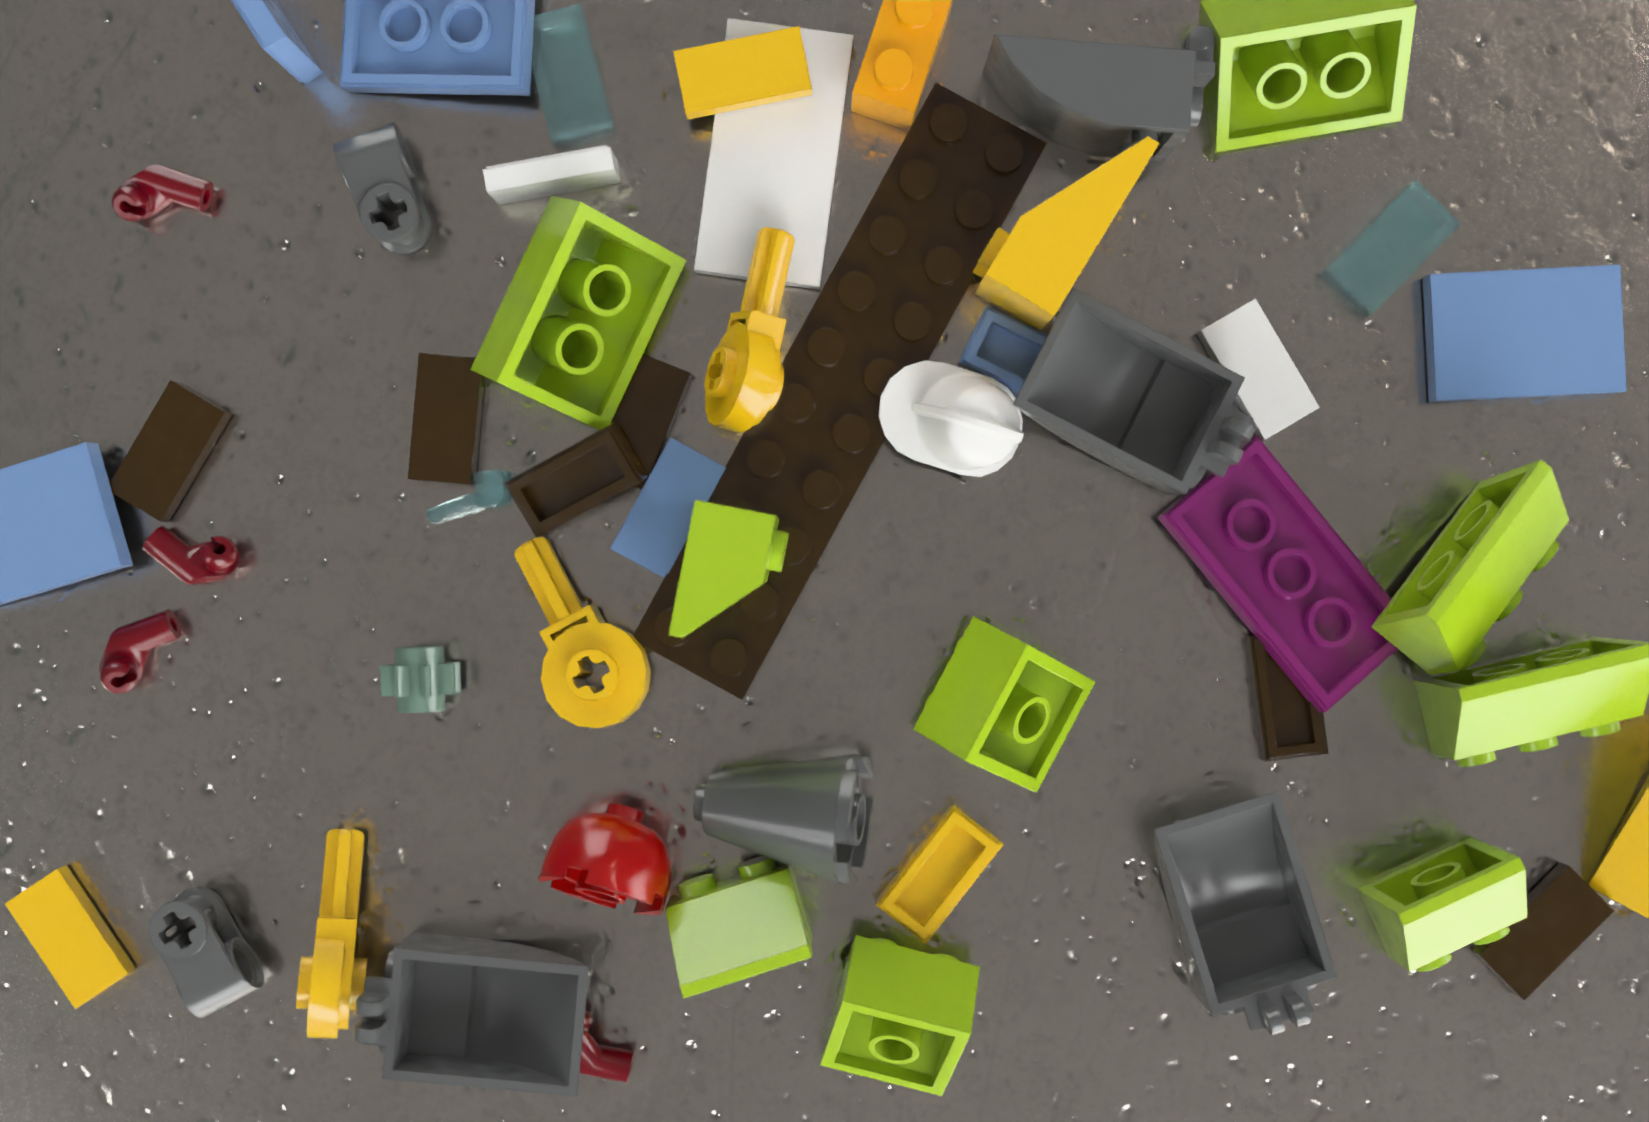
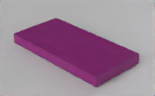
[1157,436,1398,713]

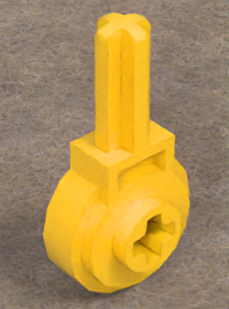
[704,227,795,433]
[515,536,651,728]
[296,829,368,1039]

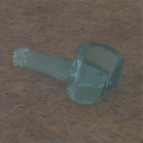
[426,470,512,524]

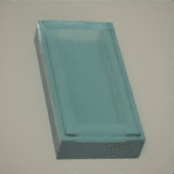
[532,3,615,147]
[1321,180,1461,317]

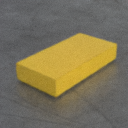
[673,26,812,120]
[875,803,1004,944]
[5,865,136,1009]

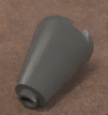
[693,754,873,884]

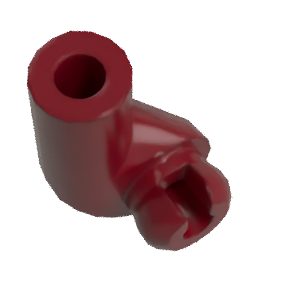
[112,165,214,222]
[142,526,240,585]
[99,609,181,694]
[579,1010,635,1083]

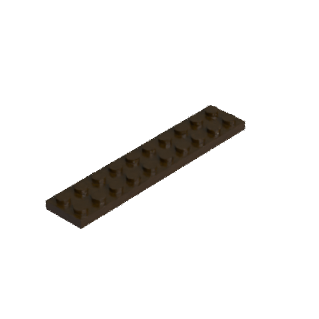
[633,82,1047,700]

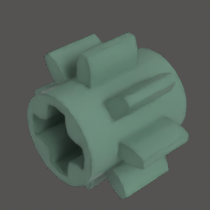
[379,646,461,713]

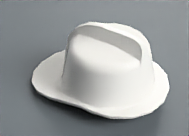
[878,360,1024,477]

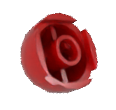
[538,803,672,915]

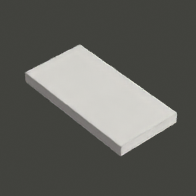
[694,18,854,290]

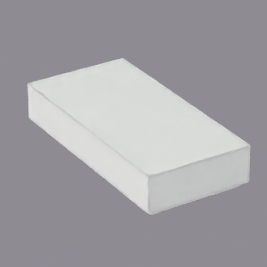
[483,145,622,205]
[1196,298,1320,441]

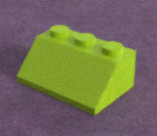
[1199,0,1417,152]
[470,196,687,430]
[1371,459,1569,675]
[1414,637,1649,767]

